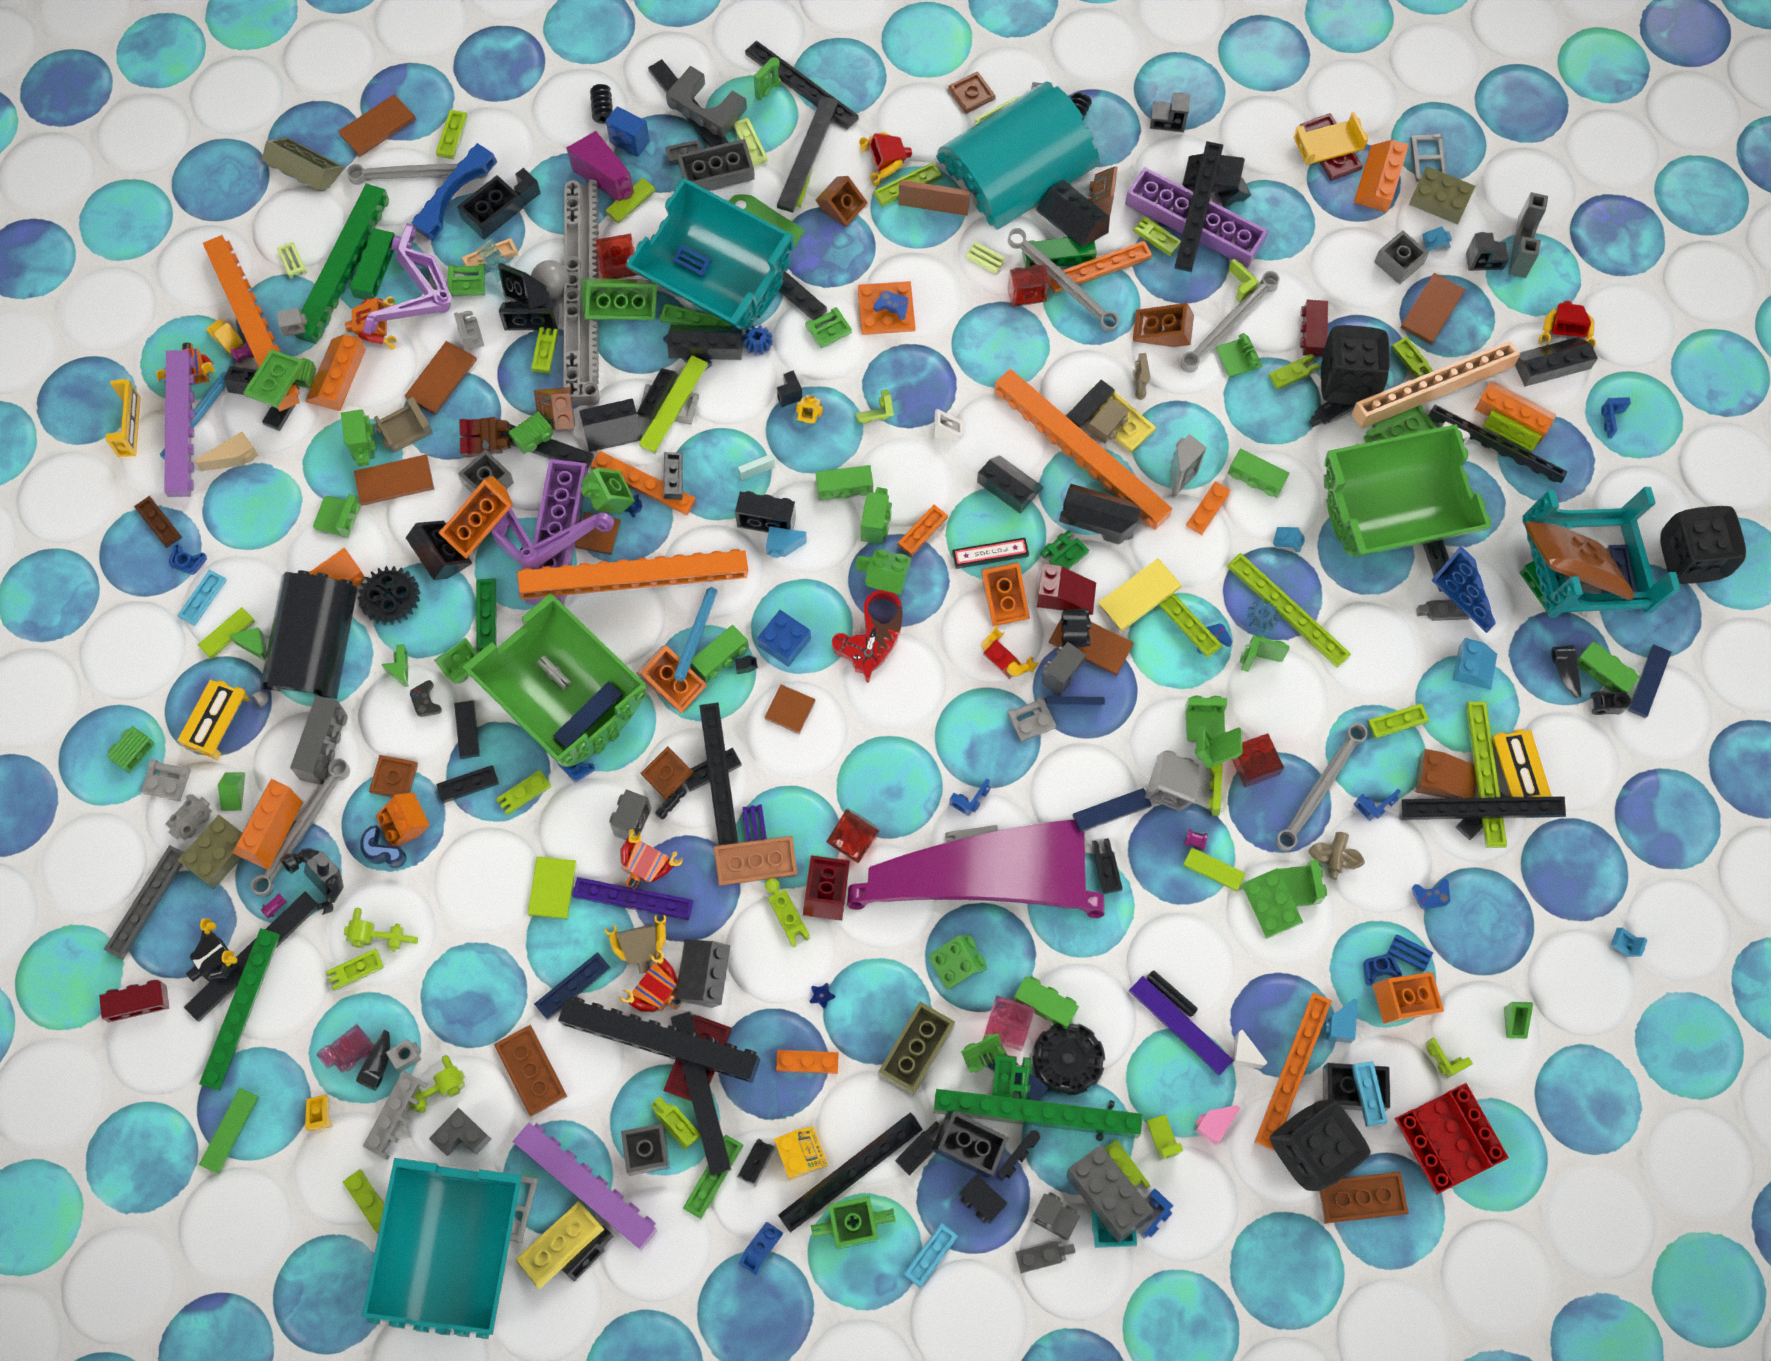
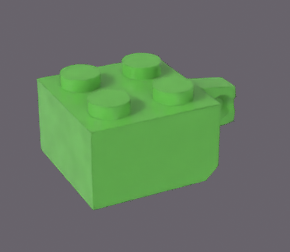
[341,409,377,466]
[580,468,635,514]
[860,487,892,545]
[855,549,912,595]

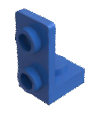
[1601,397,1631,438]
[949,778,991,816]
[1353,789,1401,821]
[1141,1188,1174,1239]
[739,1222,783,1275]

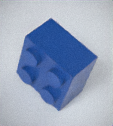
[606,106,650,157]
[757,610,811,667]

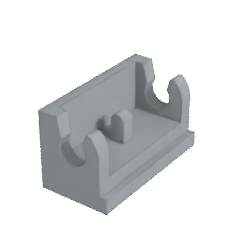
[454,311,484,351]

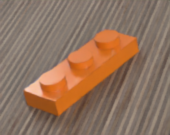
[1186,481,1231,535]
[898,504,948,557]
[776,1050,839,1074]

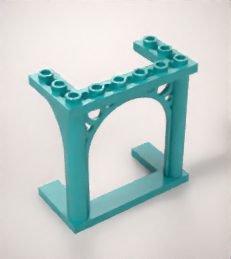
[1522,487,1681,618]

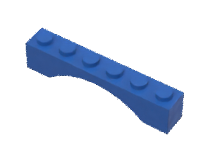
[411,143,497,241]

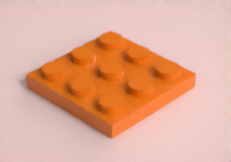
[858,281,916,335]

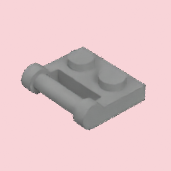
[1007,696,1056,743]
[140,759,191,802]

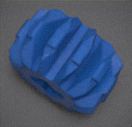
[742,325,773,356]

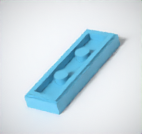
[177,570,227,626]
[1351,1061,1388,1127]
[903,1223,958,1288]

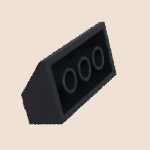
[1036,180,1110,248]
[668,324,743,360]
[1515,337,1598,387]

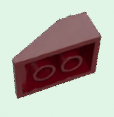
[1037,564,1097,615]
[803,855,850,921]

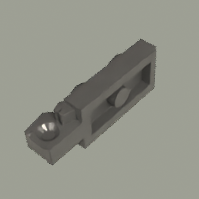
[1416,600,1470,621]
[1015,1241,1076,1274]

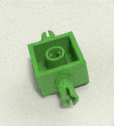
[810,1196,896,1250]

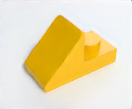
[206,318,244,355]
[305,1094,333,1131]

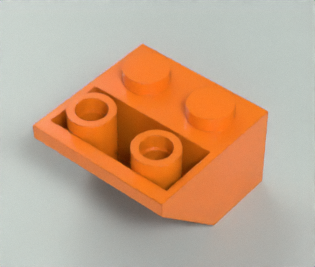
[376,792,430,846]

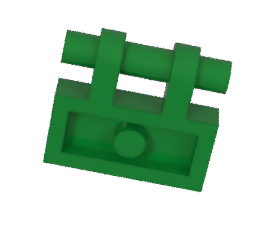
[1040,530,1090,569]
[992,1054,1032,1100]

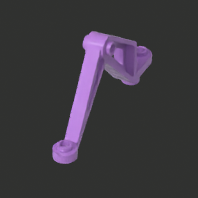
[363,223,452,335]
[492,508,614,570]

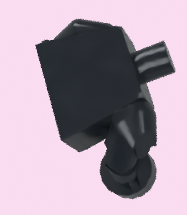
[280,848,344,915]

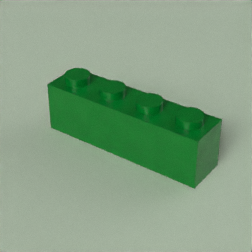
[349,228,395,300]
[1022,237,1097,270]

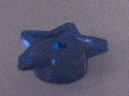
[624,494,643,518]
[810,983,836,1009]

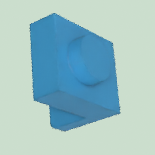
[1422,226,1452,252]
[1273,527,1305,552]
[1610,927,1648,957]

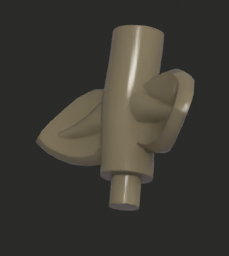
[1308,832,1365,880]

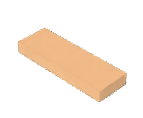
[462,238,519,274]

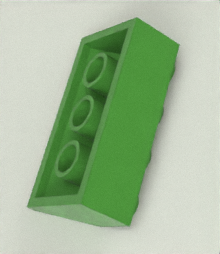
[580,278,657,320]

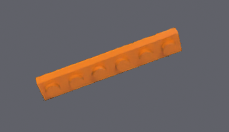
[1047,241,1152,293]
[590,451,696,515]

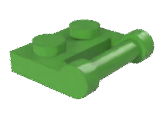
[754,58,781,100]
[448,264,486,296]
[805,307,852,348]

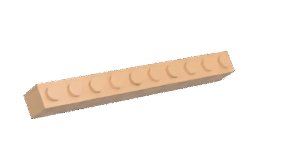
[1351,341,1520,429]

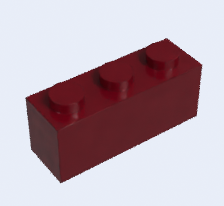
[1300,299,1328,357]
[99,980,170,1023]

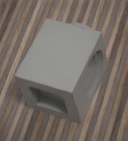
[277,307,307,337]
[386,1039,422,1073]

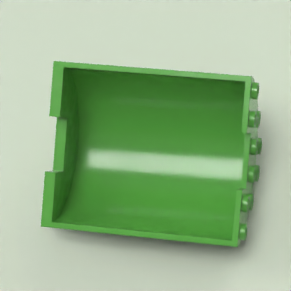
[1323,424,1491,558]
[462,593,646,767]

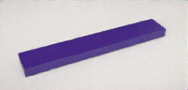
[572,877,694,920]
[1129,976,1233,1076]

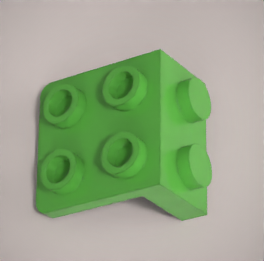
[313,494,361,538]
[1239,636,1290,672]
[434,638,478,684]
[1185,695,1227,742]
[1195,725,1243,768]
[1279,859,1327,907]
[929,934,988,989]

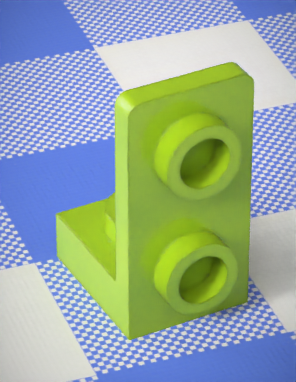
[1229,259,1259,302]
[855,389,894,423]
[1426,1037,1473,1079]
[1147,1114,1183,1161]

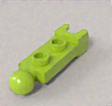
[764,878,810,947]

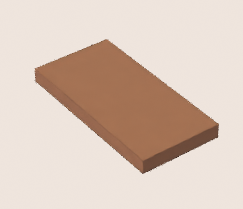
[714,836,798,886]

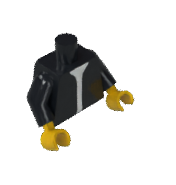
[186,918,240,982]

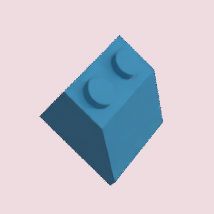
[1453,638,1497,689]

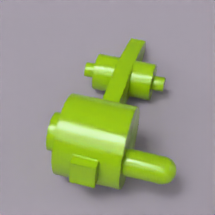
[344,907,418,952]
[407,1055,466,1113]

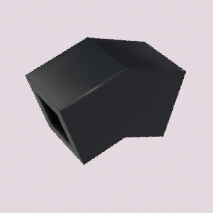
[735,655,758,674]

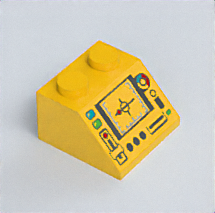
[774,1126,828,1181]

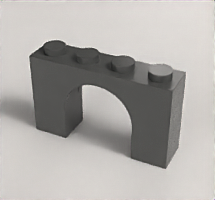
[666,66,747,138]
[1508,192,1548,278]

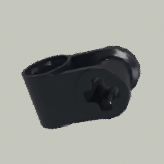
[1590,691,1631,715]

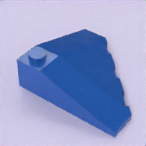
[1431,546,1496,633]

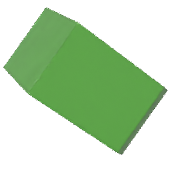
[229,627,267,661]
[217,772,245,811]
[1504,1002,1533,1039]

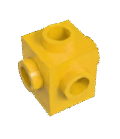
[796,395,823,423]

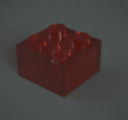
[596,233,638,279]
[1008,265,1049,307]
[1232,733,1284,788]

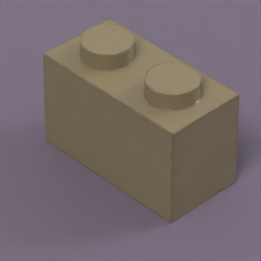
[1088,398,1129,444]

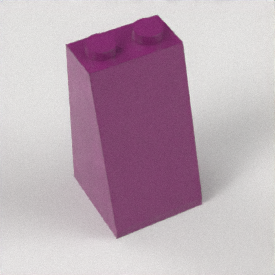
[566,131,634,201]

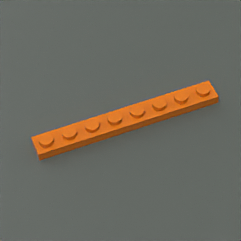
[1254,992,1332,1151]

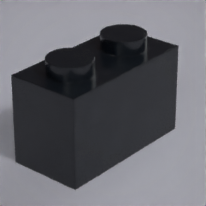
[959,1174,1007,1224]

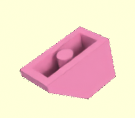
[1195,1105,1240,1145]

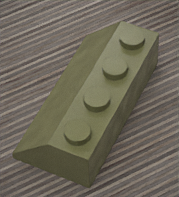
[262,137,344,191]

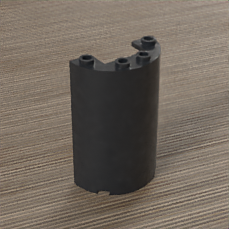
[260,570,358,699]

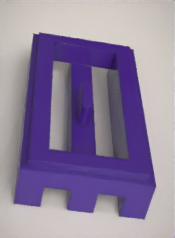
[742,804,767,842]

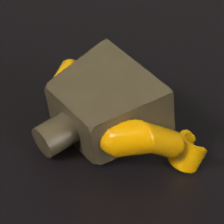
[605,915,667,974]

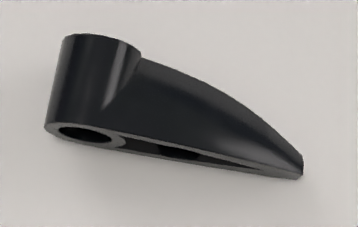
[1551,645,1582,698]
[356,1029,390,1091]

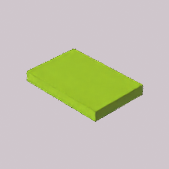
[528,857,577,920]

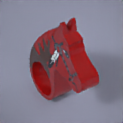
[832,590,903,683]

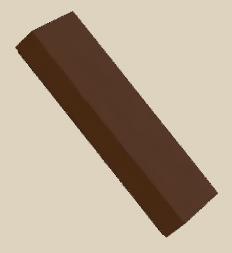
[134,496,182,548]

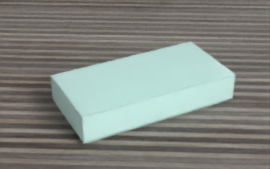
[738,454,775,481]

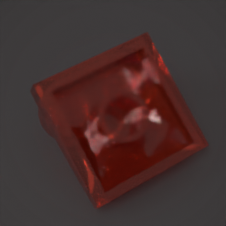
[826,809,880,864]

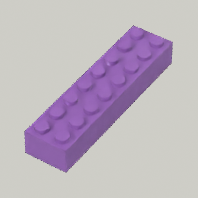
[1125,167,1268,268]
[524,459,589,605]

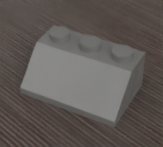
[1170,434,1207,497]

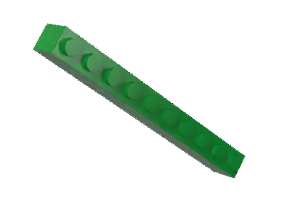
[295,183,389,344]
[933,1089,1143,1138]

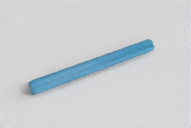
[160,372,227,460]
[674,587,718,682]

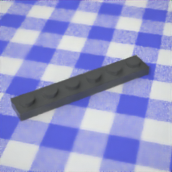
[103,845,184,960]

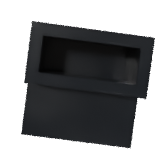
[514,167,541,206]
[1218,177,1252,206]
[777,370,803,407]

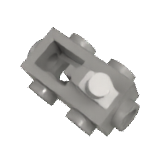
[165,794,212,841]

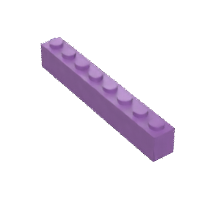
[164,350,195,497]
[512,1122,658,1251]

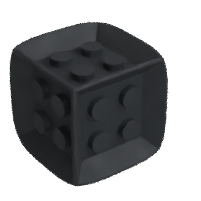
[1321,325,1390,405]
[1660,506,1746,584]
[1269,1100,1371,1191]

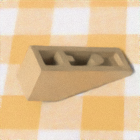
[194,431,259,471]

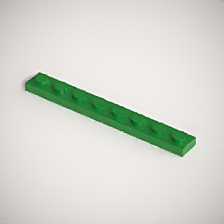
[199,928,281,1091]

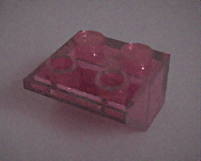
[983,995,1035,1051]

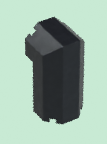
[1059,483,1141,545]

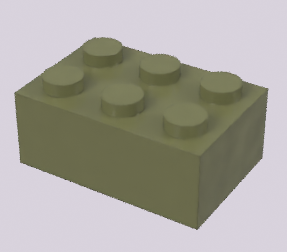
[1409,166,1476,225]
[178,814,242,889]

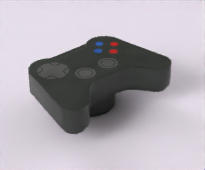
[410,680,442,717]

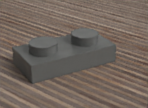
[665,140,701,165]

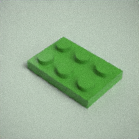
[243,349,305,408]
[1242,868,1303,939]

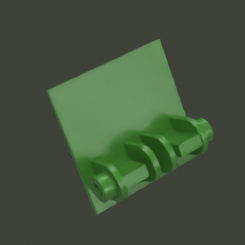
[1216,333,1263,377]
[961,1033,1007,1073]

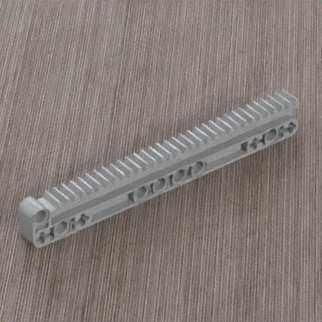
[563,179,600,406]

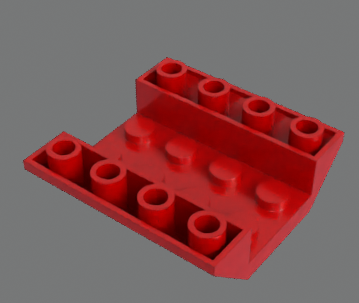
[1394,1083,1509,1195]

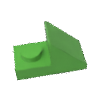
[382,644,409,687]

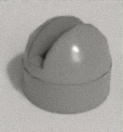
[251,691,269,708]

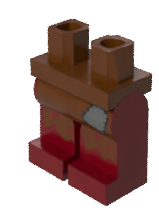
[459,417,511,457]

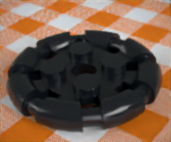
[1032,1023,1106,1095]

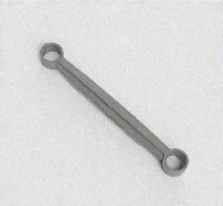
[347,164,488,185]
[1008,228,1119,332]
[1180,271,1280,373]
[1275,723,1368,852]
[251,758,350,897]

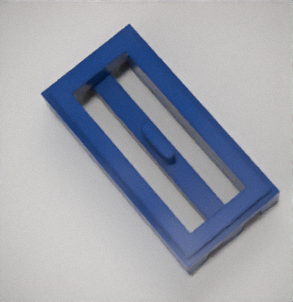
[673,245,712,277]
[1387,934,1434,971]

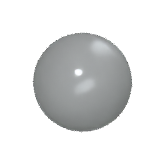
[531,260,571,301]

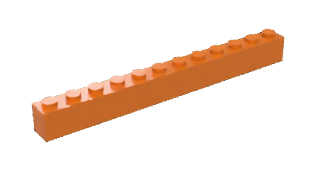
[203,235,300,411]
[994,368,1173,530]
[517,549,749,600]

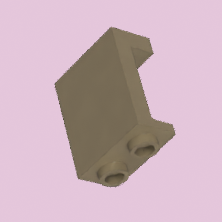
[374,397,433,453]

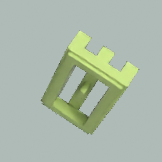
[277,242,307,279]
[966,242,1005,274]

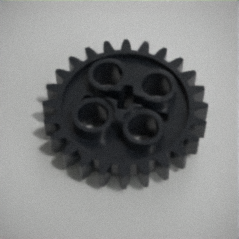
[357,566,421,625]

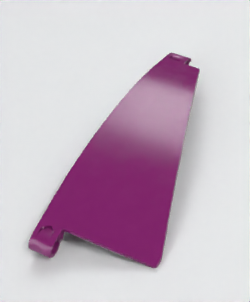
[847,819,1105,918]

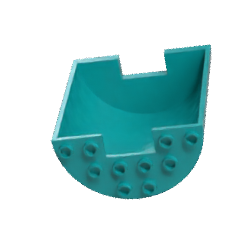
[936,81,1100,230]
[626,178,794,329]
[362,1158,522,1339]

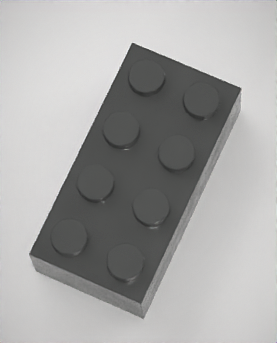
[677,139,755,191]
[290,696,348,785]
[1066,1145,1154,1243]

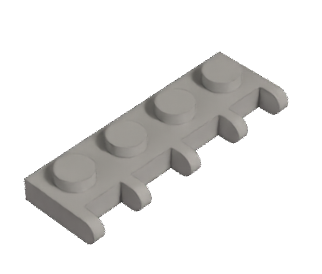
[363,1071,428,1160]

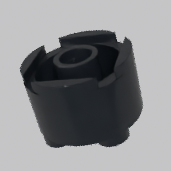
[1061,609,1091,647]

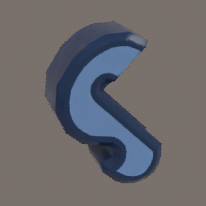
[360,825,406,868]

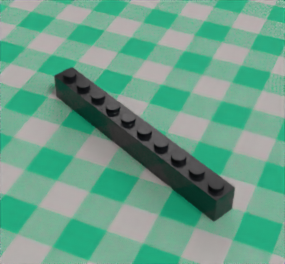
[558,997,760,1083]

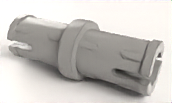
[537,656,572,691]

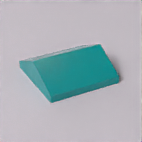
[1091,1209,1137,1248]

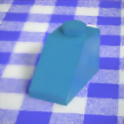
[766,527,807,558]
[1324,999,1358,1043]

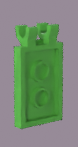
[1363,405,1437,443]

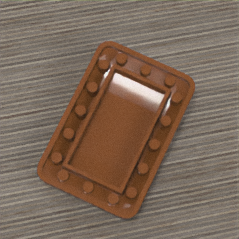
[1524,521,1635,600]

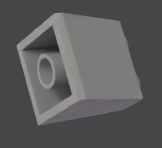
[1145,750,1200,811]

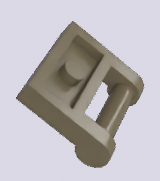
[1132,353,1150,400]

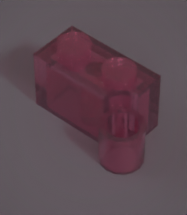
[317,1024,375,1073]

